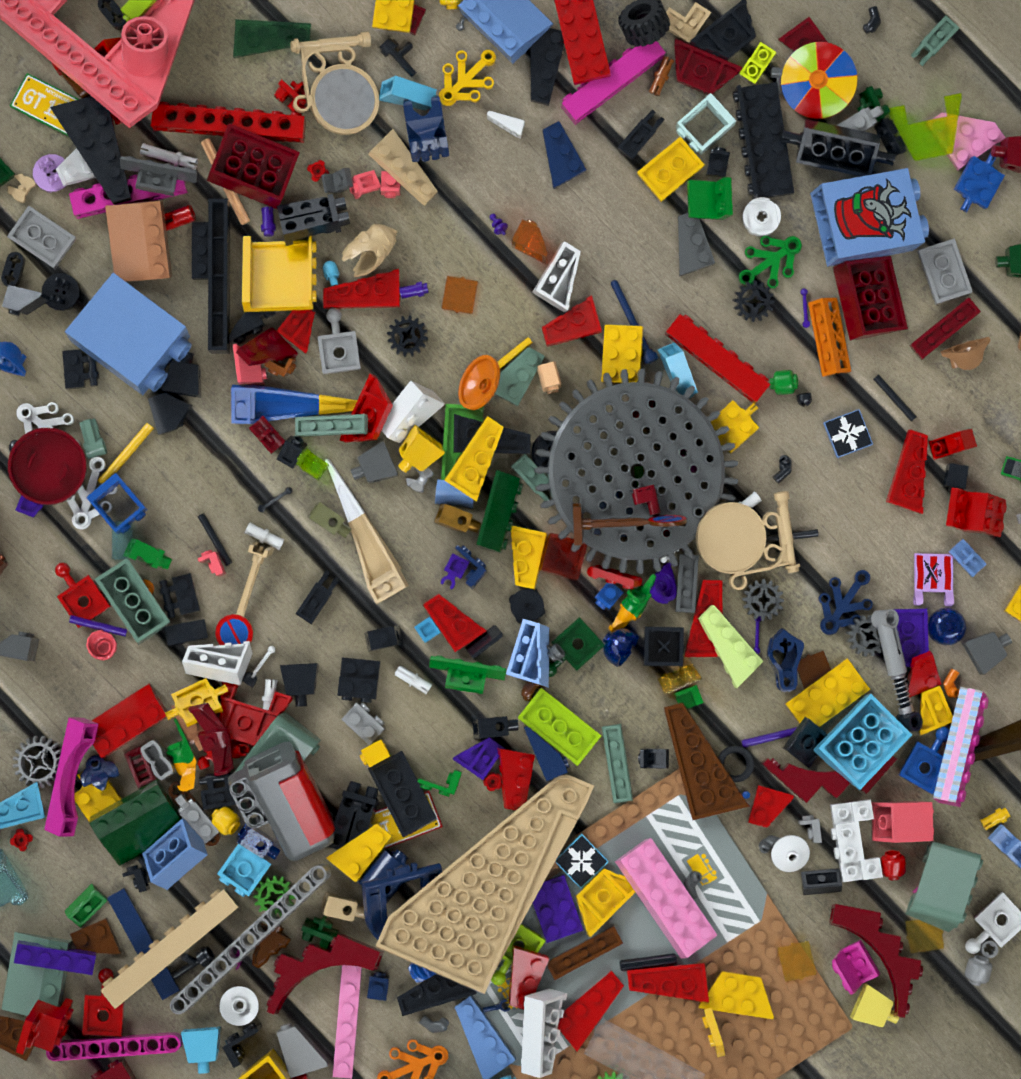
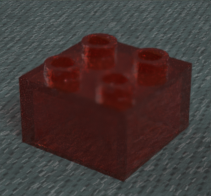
[539,533,587,581]

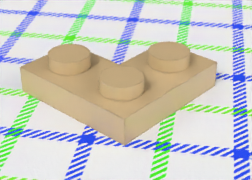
[666,2,711,44]

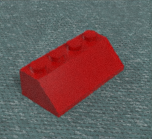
[92,683,167,758]

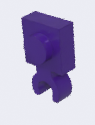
[441,553,470,590]

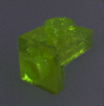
[297,449,329,481]

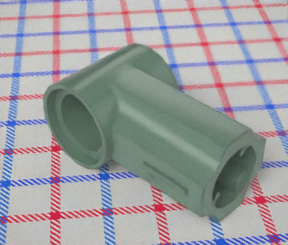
[79,418,107,459]

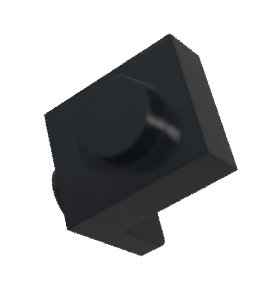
[638,749,669,769]

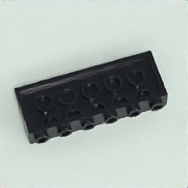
[733,82,794,200]

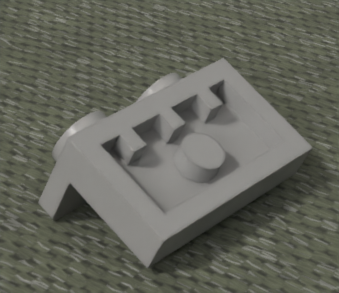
[342,702,385,745]

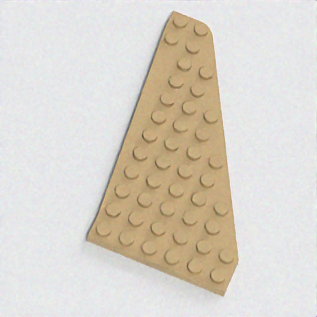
[376,775,594,995]

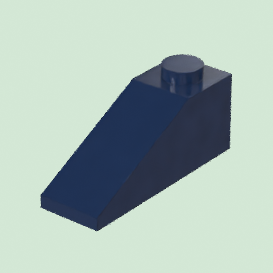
[524,726,570,781]

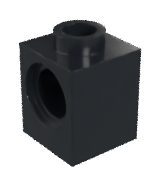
[943,463,969,492]

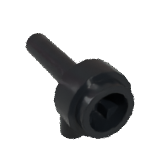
[379,37,417,78]
[172,946,215,979]

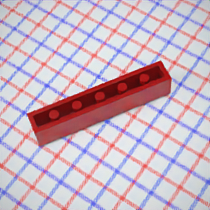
[665,314,770,403]

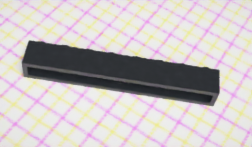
[208,199,230,354]

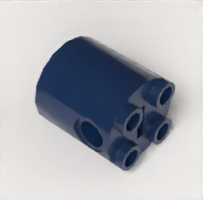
[358,848,409,904]

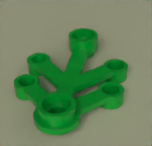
[738,235,802,289]

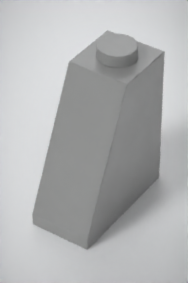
[277,1023,329,1078]

